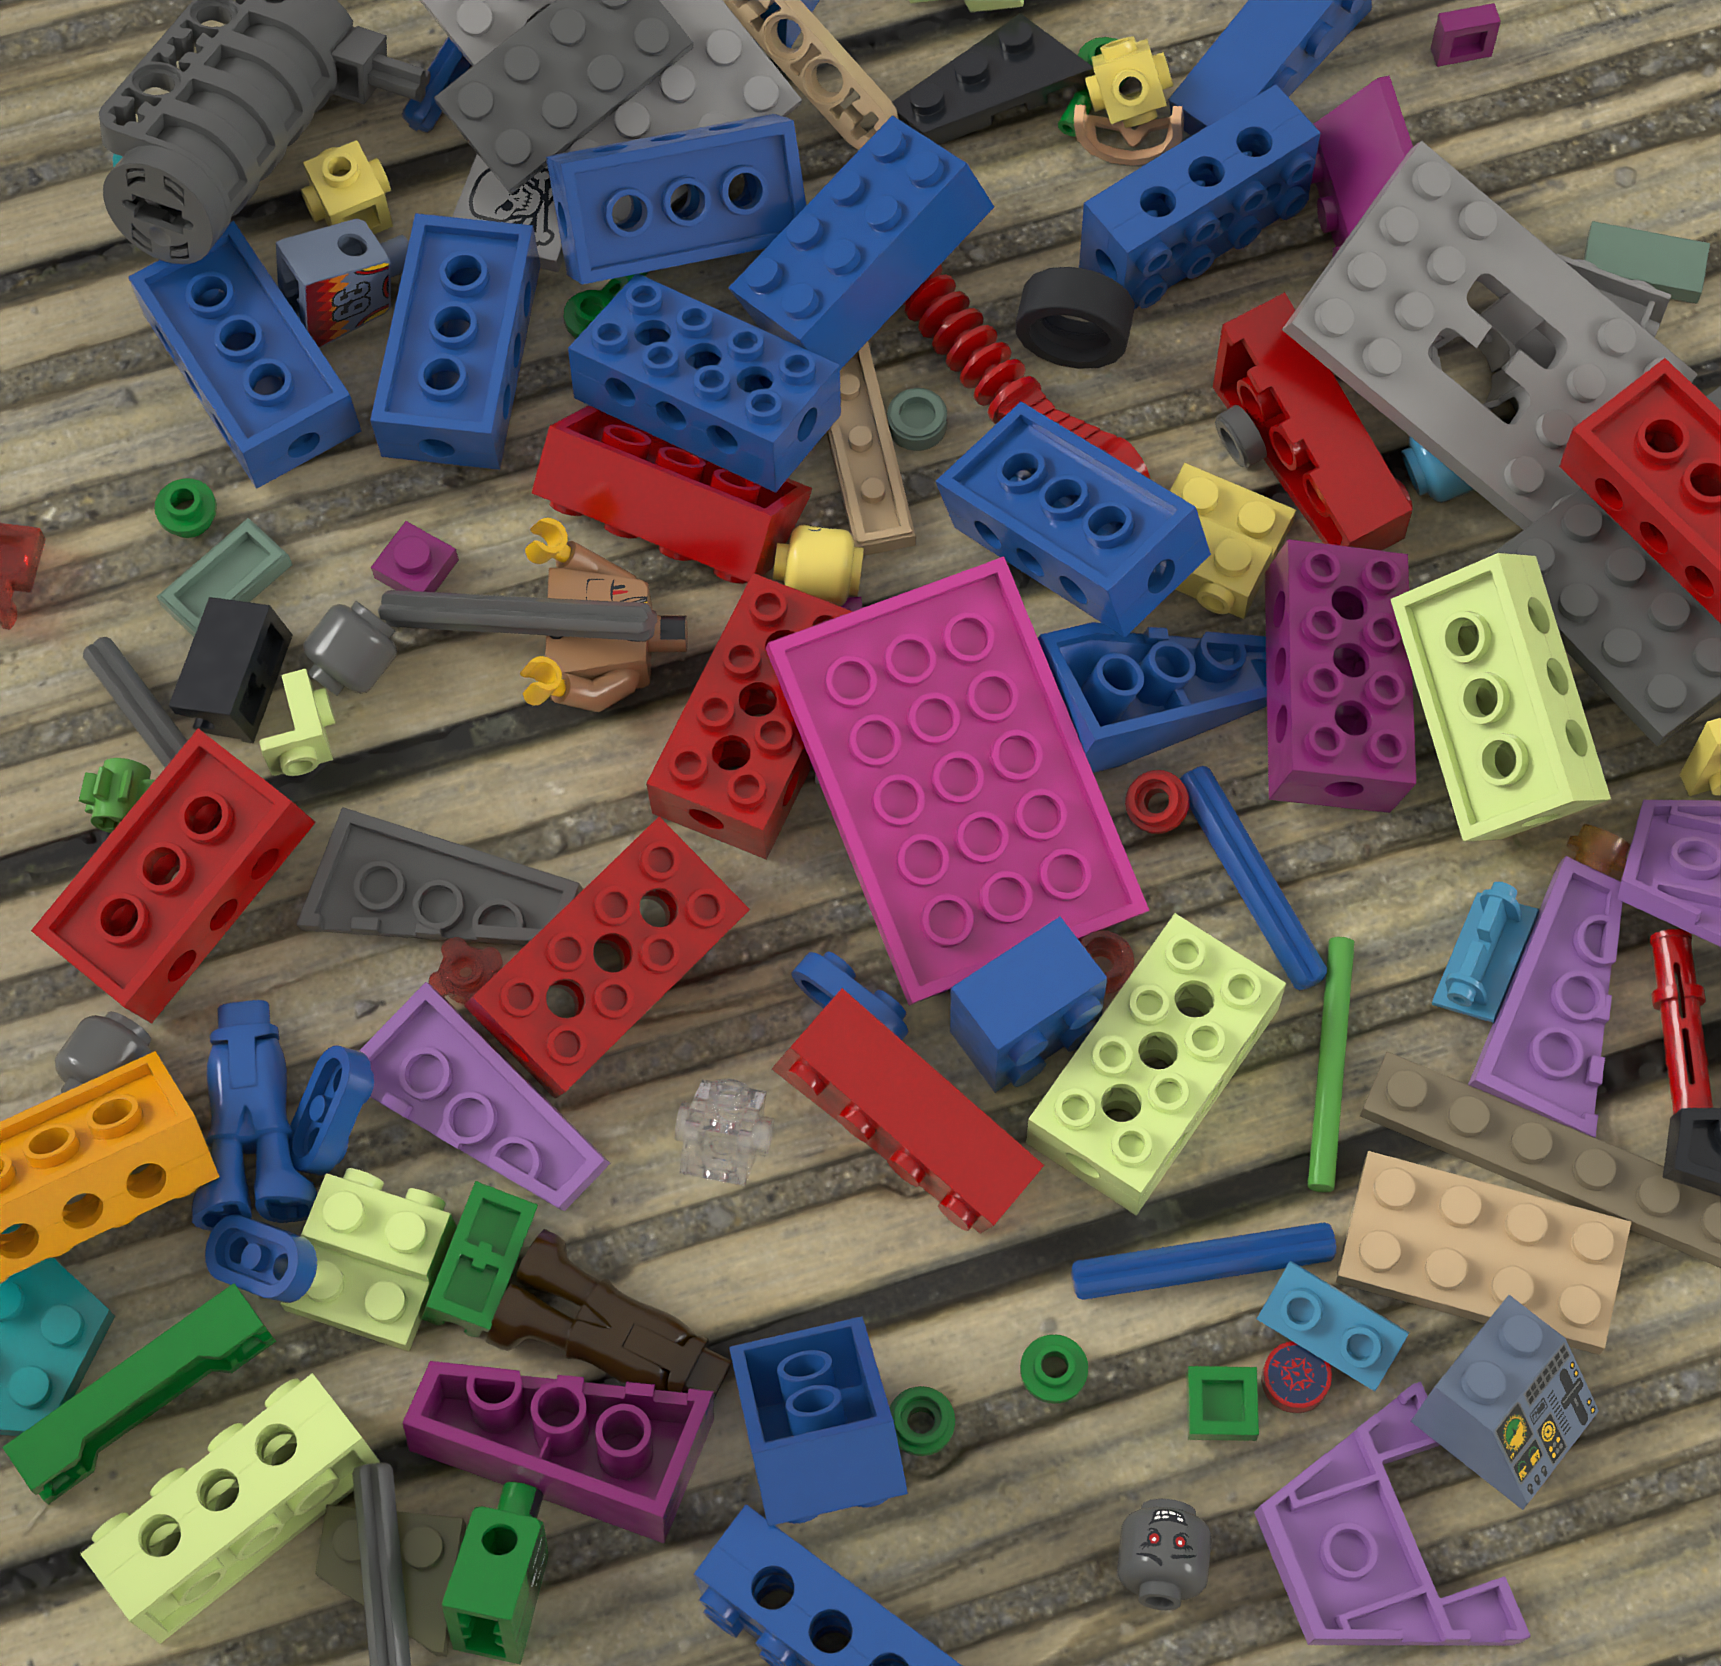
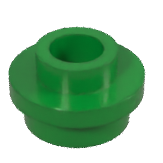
[154,478,217,538]
[1020,1334,1088,1404]
[889,1386,955,1456]

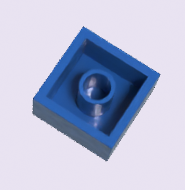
[950,916,1107,1093]

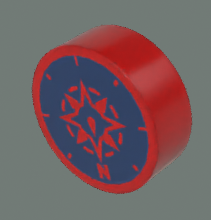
[1261,1341,1332,1413]

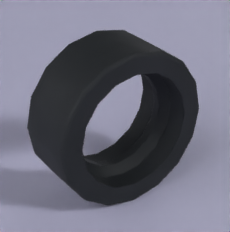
[1015,267,1135,369]

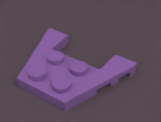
[1618,800,1721,947]
[1254,1382,1531,1646]

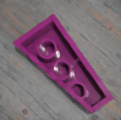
[402,1361,714,1543]

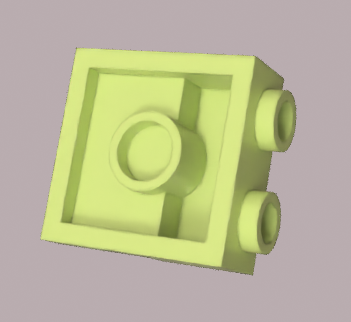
[280,1168,457,1352]

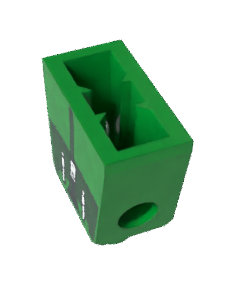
[442,1482,549,1665]

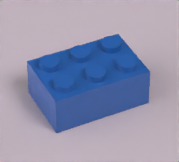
[729,1316,908,1526]

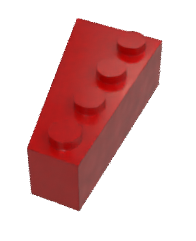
[1212,292,1413,551]
[772,988,1044,1234]

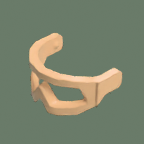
[1074,105,1184,166]

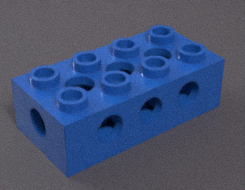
[1079,84,1321,309]
[546,114,806,285]
[370,213,541,470]
[128,221,361,489]
[568,274,841,493]
[935,402,1211,638]
[694,1504,962,1666]

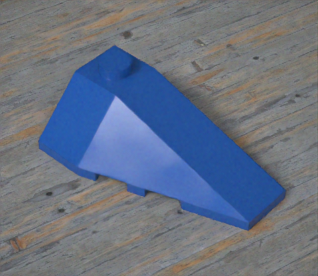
[1038,622,1267,773]

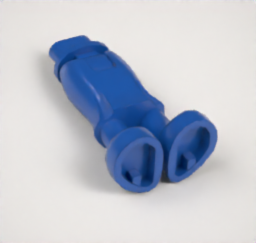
[192,1000,318,1231]

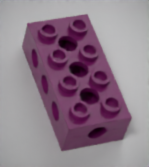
[1265,539,1416,813]

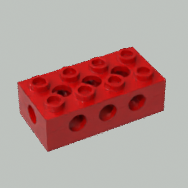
[1559,358,1721,623]
[646,573,853,860]
[31,728,316,1024]
[464,816,750,1099]

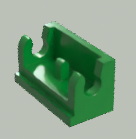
[422,1181,538,1337]

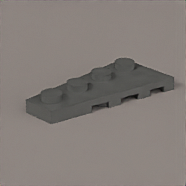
[296,807,583,946]

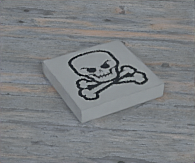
[452,154,564,272]

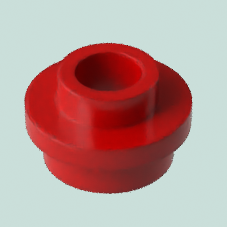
[1125,770,1190,834]

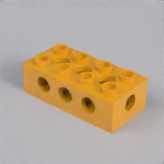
[0,1051,219,1284]

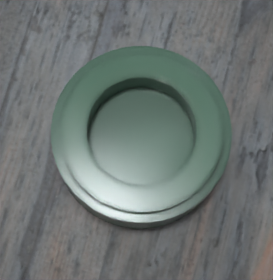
[887,388,947,451]

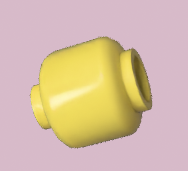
[773,524,864,606]

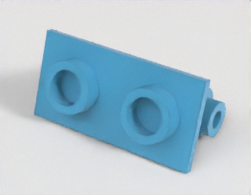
[1432,882,1539,1023]
[1257,1261,1409,1391]

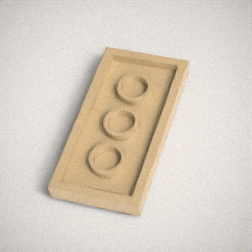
[1335,1151,1631,1355]

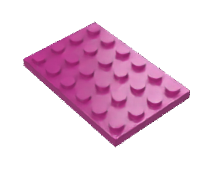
[766,556,1149,1006]

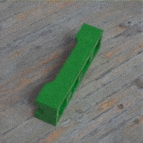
[2,1283,276,1505]

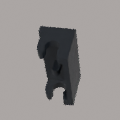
[169,597,293,743]

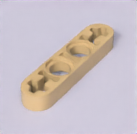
[723,0,898,150]

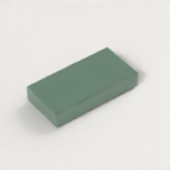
[1583,221,1710,304]
[156,518,292,637]

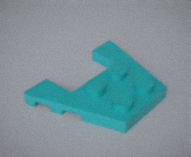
[0,1224,115,1436]

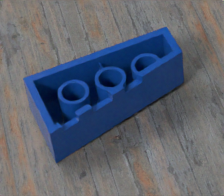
[1168,0,1372,136]

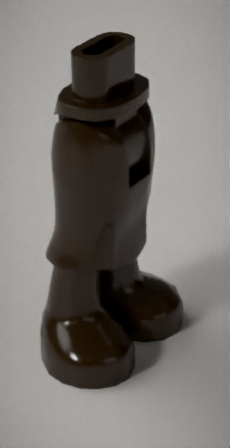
[486,1229,732,1399]

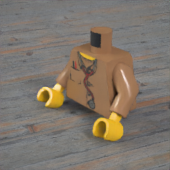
[520,517,688,712]

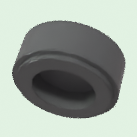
[1215,405,1267,468]

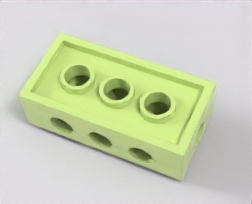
[1391,553,1611,841]
[1026,913,1286,1215]
[81,1373,380,1644]

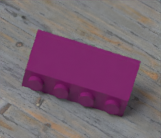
[1311,75,1413,259]

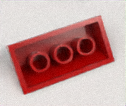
[531,405,813,584]

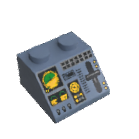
[1411,1295,1599,1510]

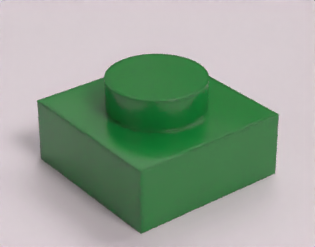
[1186,1366,1259,1441]

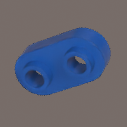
[791,951,909,1040]
[288,1045,374,1176]
[205,1215,317,1303]

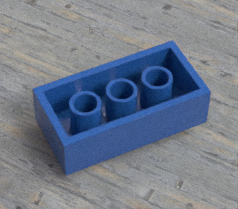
[729,115,994,370]

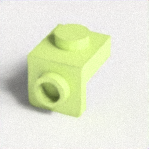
[259,669,336,776]

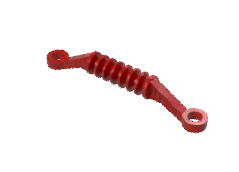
[902,264,1151,479]

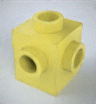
[1085,36,1174,128]
[301,140,393,234]

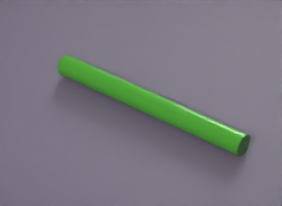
[1308,937,1355,1192]

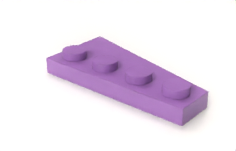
[1468,856,1623,1138]
[359,982,611,1211]

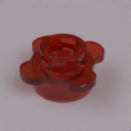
[428,937,503,1004]

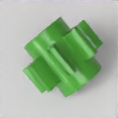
[78,758,155,833]

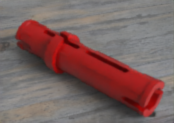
[1650,929,1713,1114]

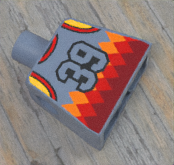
[276,218,409,348]

